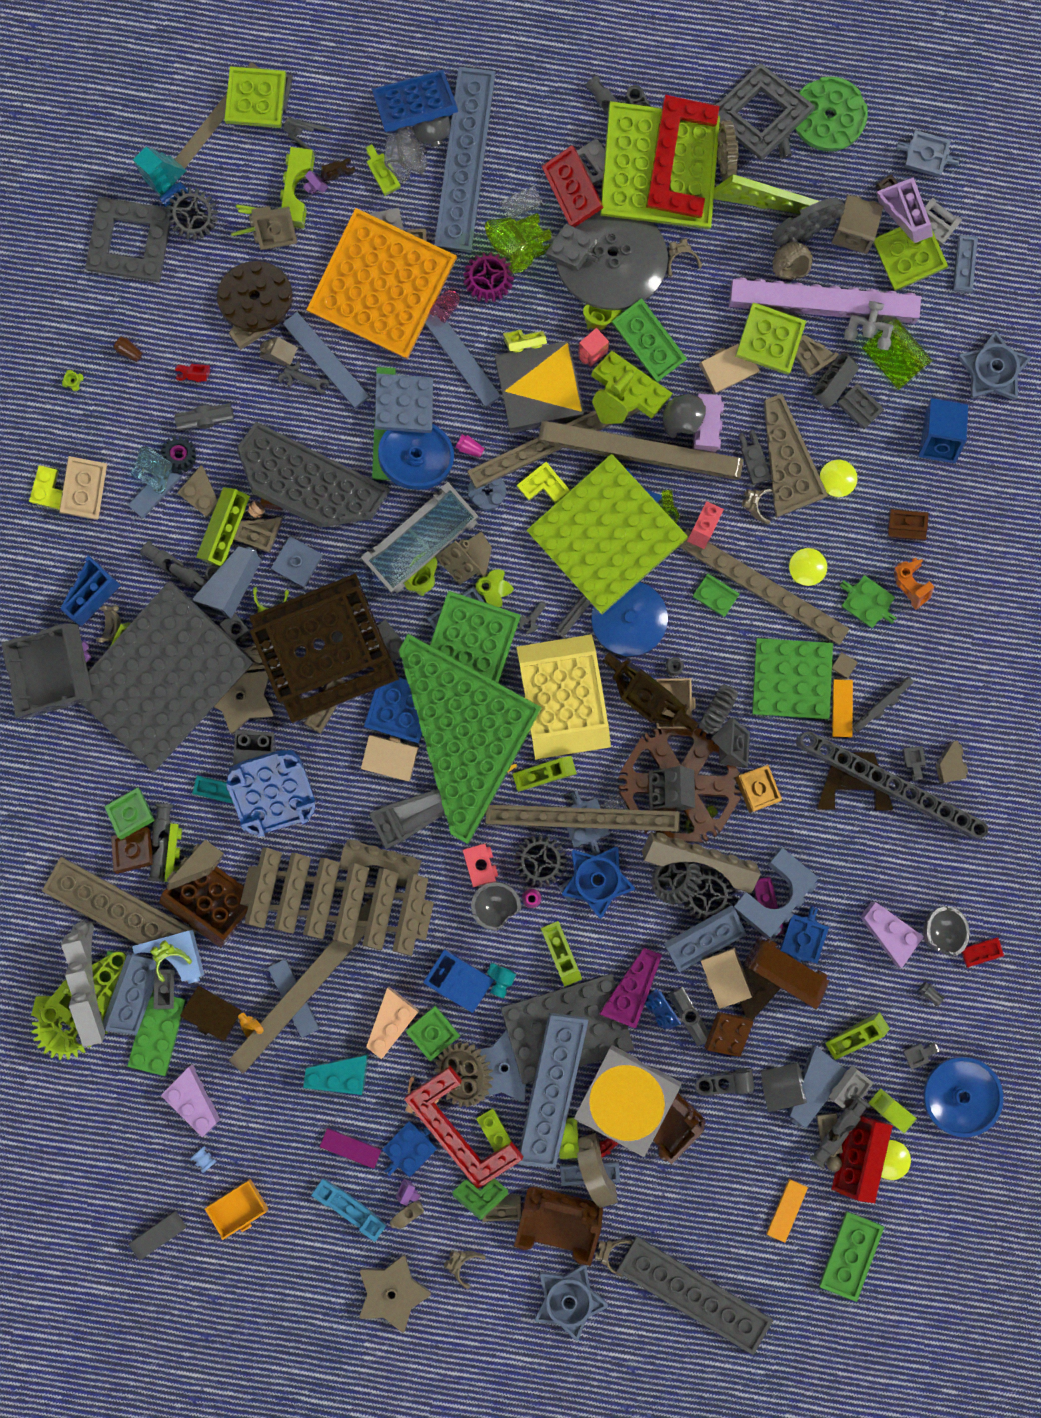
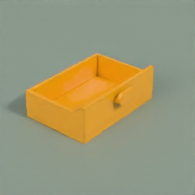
[205,1179,268,1240]

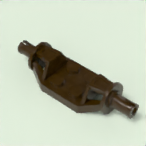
[602,652,700,733]

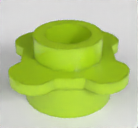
[62,370,84,391]

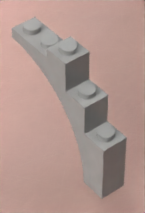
[61,922,105,1047]

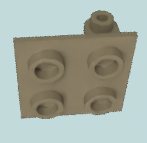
[435,540,481,585]

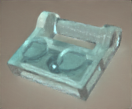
[131,446,172,495]

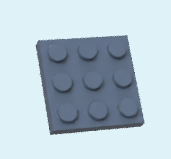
[374,373,433,433]

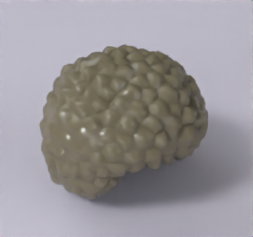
[772,242,813,280]

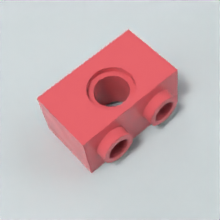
[578,328,609,367]
[687,501,724,549]
[463,844,498,887]

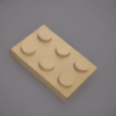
[59,456,107,520]

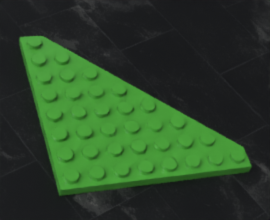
[399,634,543,844]

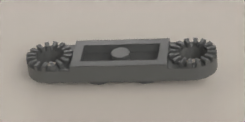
[852,676,914,732]

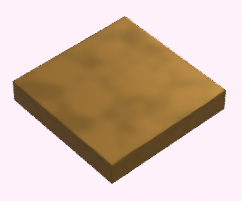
[735,765,782,813]

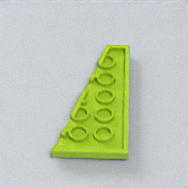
[714,174,819,214]

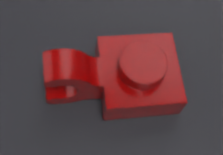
[175,364,210,382]

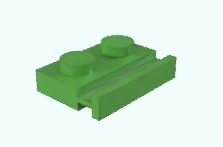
[693,574,739,617]

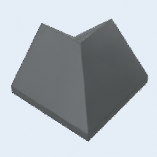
[711,718,750,768]

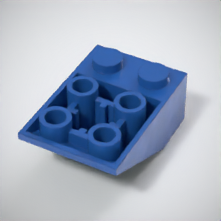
[423,948,494,1013]

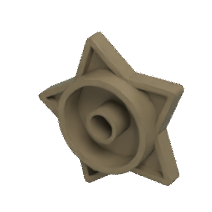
[214,671,274,734]
[359,1254,431,1333]

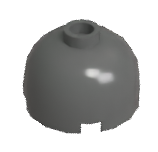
[413,116,450,147]

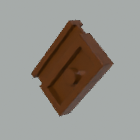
[887,509,929,541]

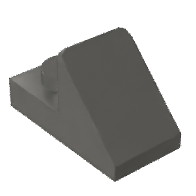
[154,969,175,1009]

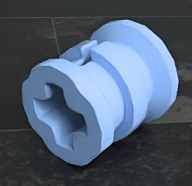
[190,1146,216,1173]

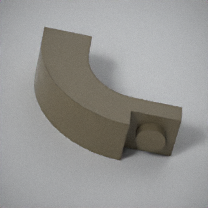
[577,1133,618,1208]

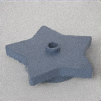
[958,331,1031,400]
[475,1029,526,1102]
[535,1264,608,1341]

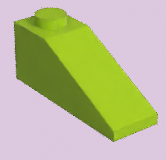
[513,756,577,792]
[541,921,582,987]
[825,1012,890,1060]

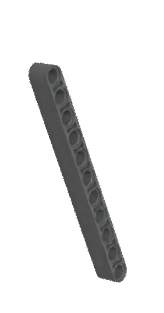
[796,732,988,838]

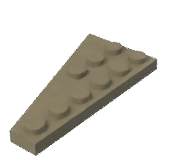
[763,394,828,518]

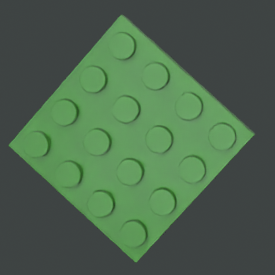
[430,591,521,683]
[752,638,833,720]

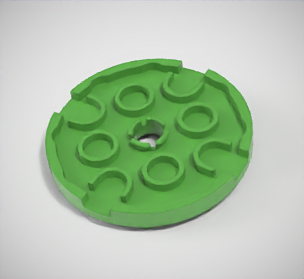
[795,76,868,151]

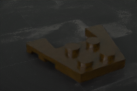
[817,752,893,810]

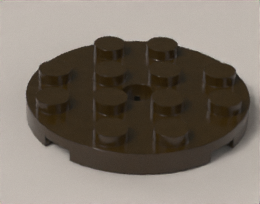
[217,261,293,332]

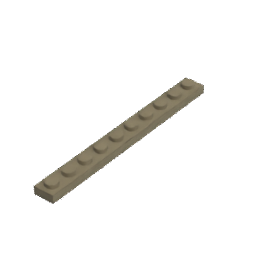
[467,408,640,489]
[678,529,849,646]
[486,805,680,832]

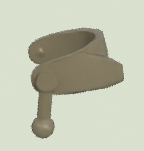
[96,605,121,643]

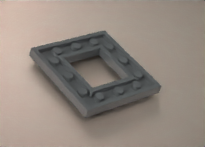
[716,63,815,161]
[85,197,172,282]

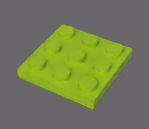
[224,67,286,128]
[873,227,948,292]
[735,302,806,375]

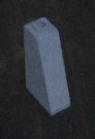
[192,546,262,619]
[788,1045,847,1128]

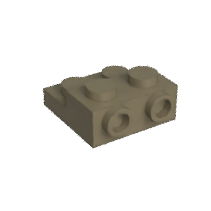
[249,206,297,250]

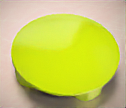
[819,460,857,497]
[789,548,827,586]
[881,1140,911,1180]

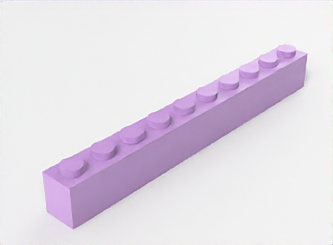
[729,278,921,324]

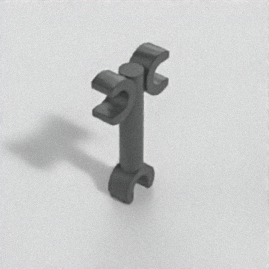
[278,361,330,395]

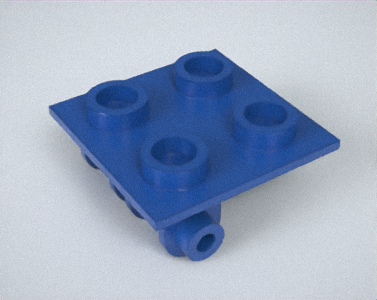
[645,989,681,1030]

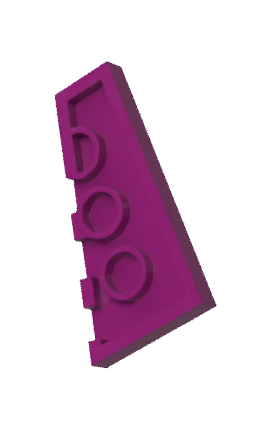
[599,948,662,1029]

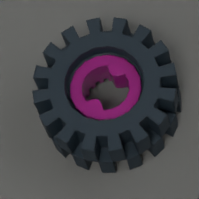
[161,436,196,474]

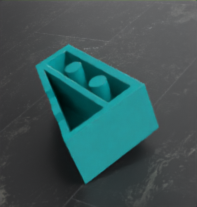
[133,146,187,196]
[303,1053,369,1095]

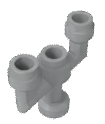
[844,301,893,350]

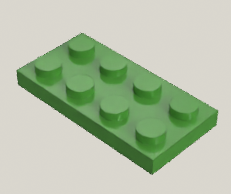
[611,298,687,382]
[127,991,187,1076]
[819,1211,884,1302]

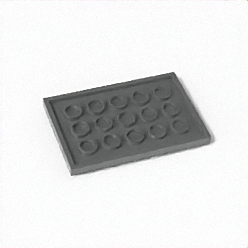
[500,974,634,1084]

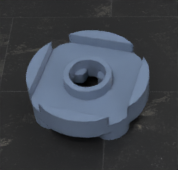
[468,478,506,511]

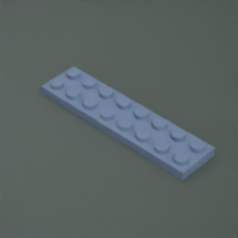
[518,1013,589,1168]

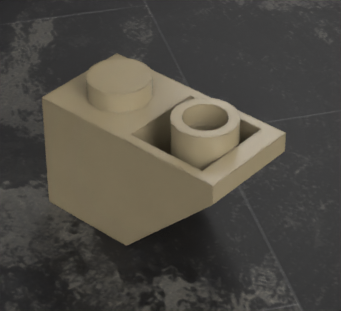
[259,337,298,366]
[466,531,492,577]
[935,741,968,784]

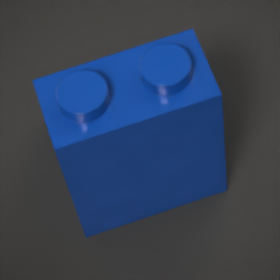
[918,398,968,464]

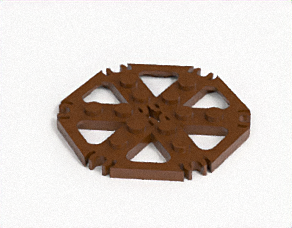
[618,728,742,843]

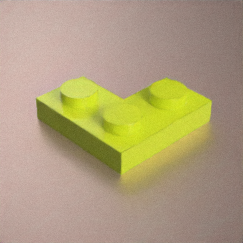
[503,330,547,352]
[517,462,570,504]
[29,465,63,510]

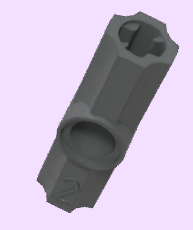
[174,403,234,431]
[668,986,709,1046]

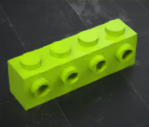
[196,487,250,567]

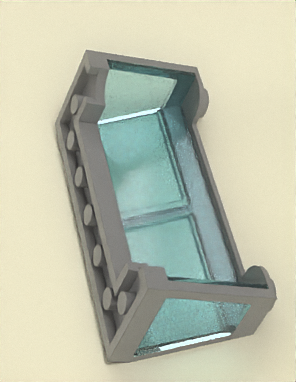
[361,482,478,594]

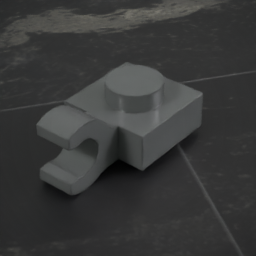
[902,746,926,781]
[902,1043,940,1070]

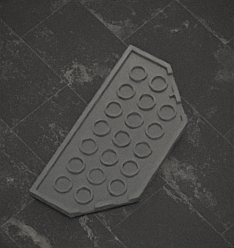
[237,422,390,528]

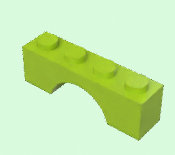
[278,147,315,229]

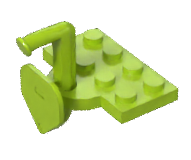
[590,351,673,424]

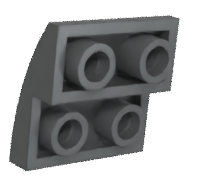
[761,1062,807,1112]

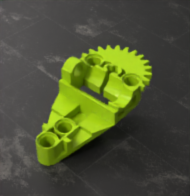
[31,952,126,1060]

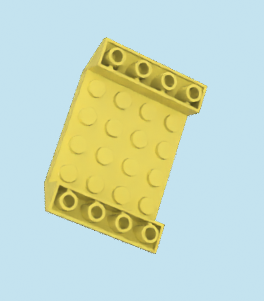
[517,634,611,760]

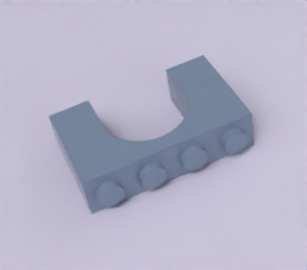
[733,848,819,939]

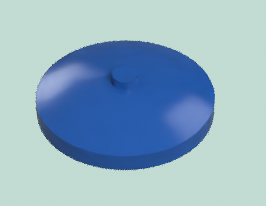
[378,424,454,490]
[591,582,668,657]
[923,1057,1004,1137]

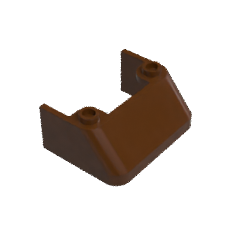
[742,938,830,1010]

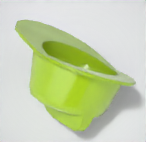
[583,304,622,330]
[404,553,437,596]

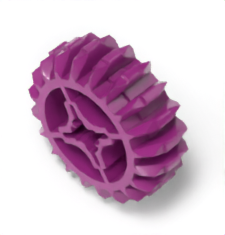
[463,251,514,303]

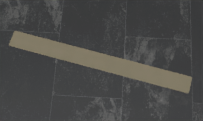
[175,62,261,168]

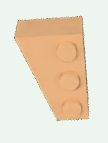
[366,987,419,1059]

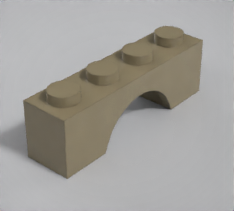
[339,839,422,887]

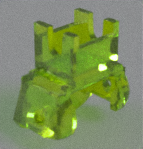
[485,213,552,274]

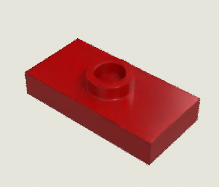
[961,937,1004,968]

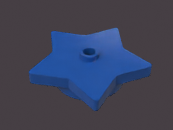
[562,847,635,918]

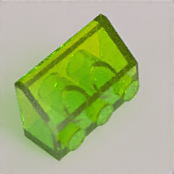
[862,318,933,390]

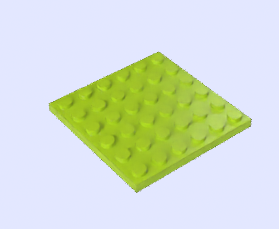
[600,101,720,229]
[526,454,688,615]

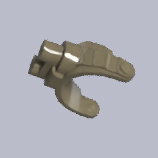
[667,238,702,277]
[742,489,773,524]
[390,1200,424,1229]
[594,1239,633,1277]
[444,1250,486,1289]

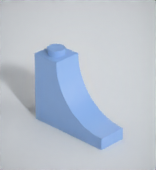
[132,930,204,984]

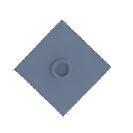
[271,536,323,588]

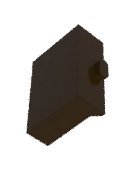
[180,985,243,1042]

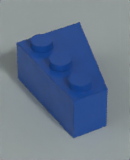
[60,555,121,626]

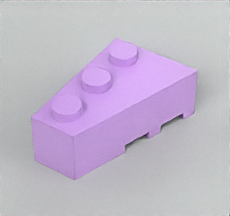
[877,177,933,243]
[692,394,724,453]
[860,902,924,969]
[161,1065,220,1137]

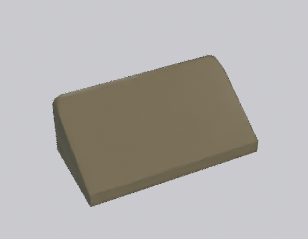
[482,1195,521,1222]

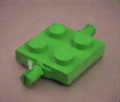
[839,575,897,628]

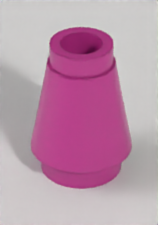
[455,434,485,458]
[522,889,541,908]

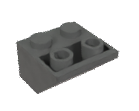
[233,730,276,766]
[649,766,695,811]

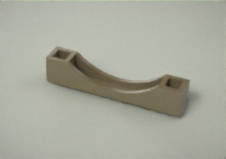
[642,832,761,893]

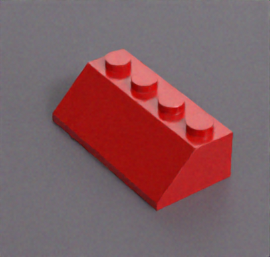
[831,1116,893,1204]

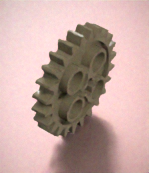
[717,120,738,181]
[434,1042,494,1107]

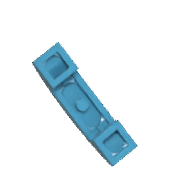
[311,1179,387,1242]

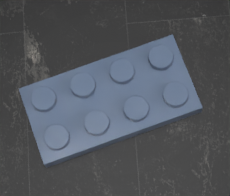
[664,905,746,972]
[103,953,163,1035]

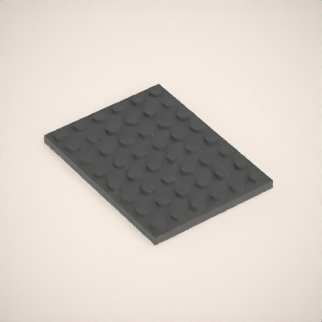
[81,581,255,772]

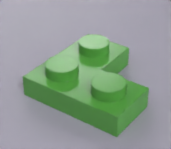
[452,1179,508,1220]

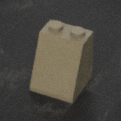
[831,195,884,254]

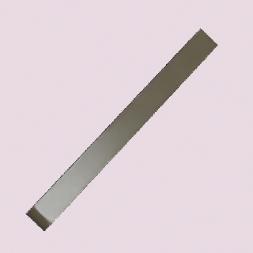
[538,421,743,480]
[229,898,372,1074]

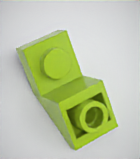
[869,1088,917,1134]

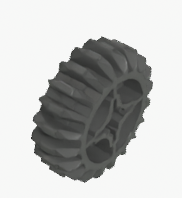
[166,187,218,240]
[699,684,738,735]
[514,835,567,887]
[650,862,702,905]
[682,869,734,921]

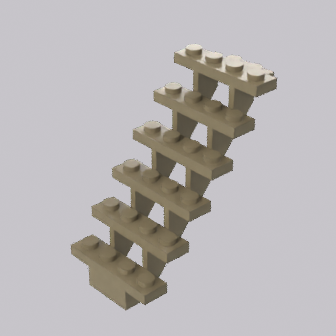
[240,848,434,956]

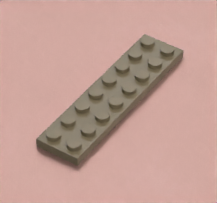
[42,857,196,960]

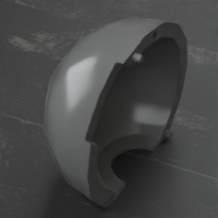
[663,394,706,438]
[471,881,521,931]
[923,906,970,956]

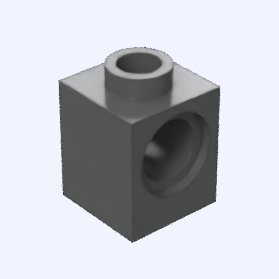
[220,612,251,644]

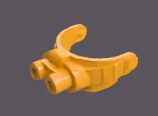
[238,1012,264,1038]

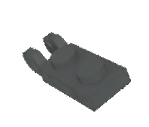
[738,430,771,485]

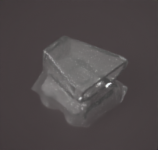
[384,126,427,182]

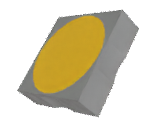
[574,1045,682,1157]

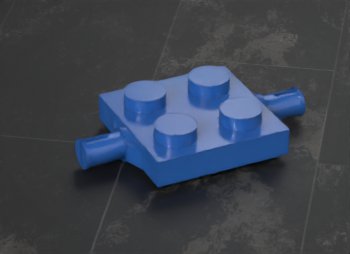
[780,906,829,964]
[382,1120,438,1178]

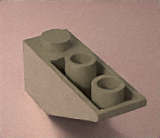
[167,840,224,890]

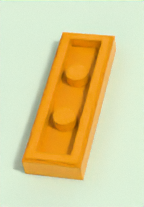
[832,679,853,738]
[766,1179,808,1243]

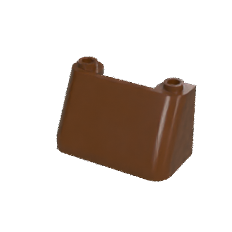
[653,1093,705,1165]
[514,1187,603,1266]

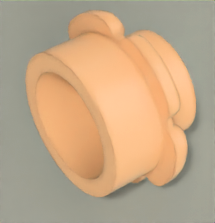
[248,501,265,518]

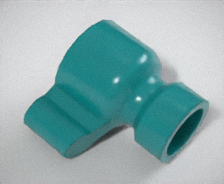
[487,962,517,998]

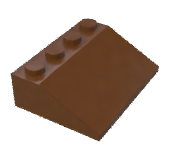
[159,866,248,948]

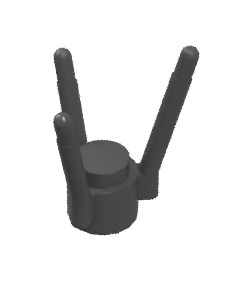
[284,117,333,156]

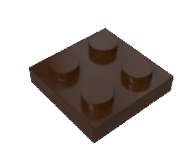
[111,827,153,874]
[704,1012,754,1057]

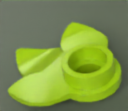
[476,569,514,607]

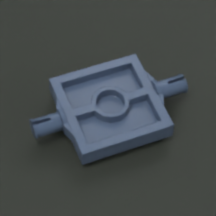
[896,130,960,178]
[566,791,610,855]

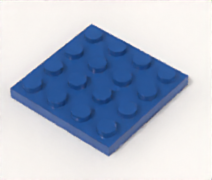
[372,70,458,132]

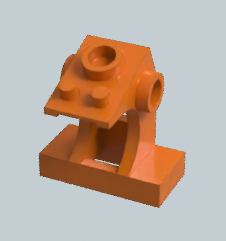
[894,558,934,610]

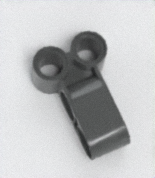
[695,1068,755,1096]

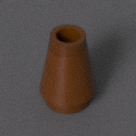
[113,336,143,362]

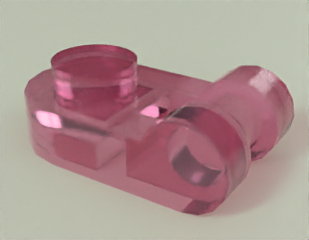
[429,290,460,324]

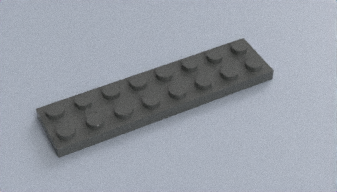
[617,1236,773,1355]

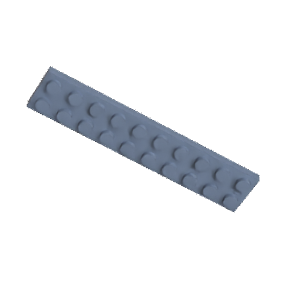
[434,67,496,253]

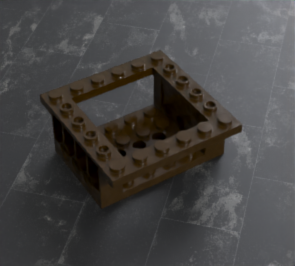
[249,573,399,723]

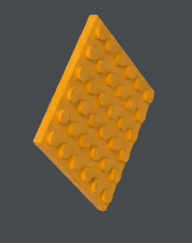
[306,208,457,359]

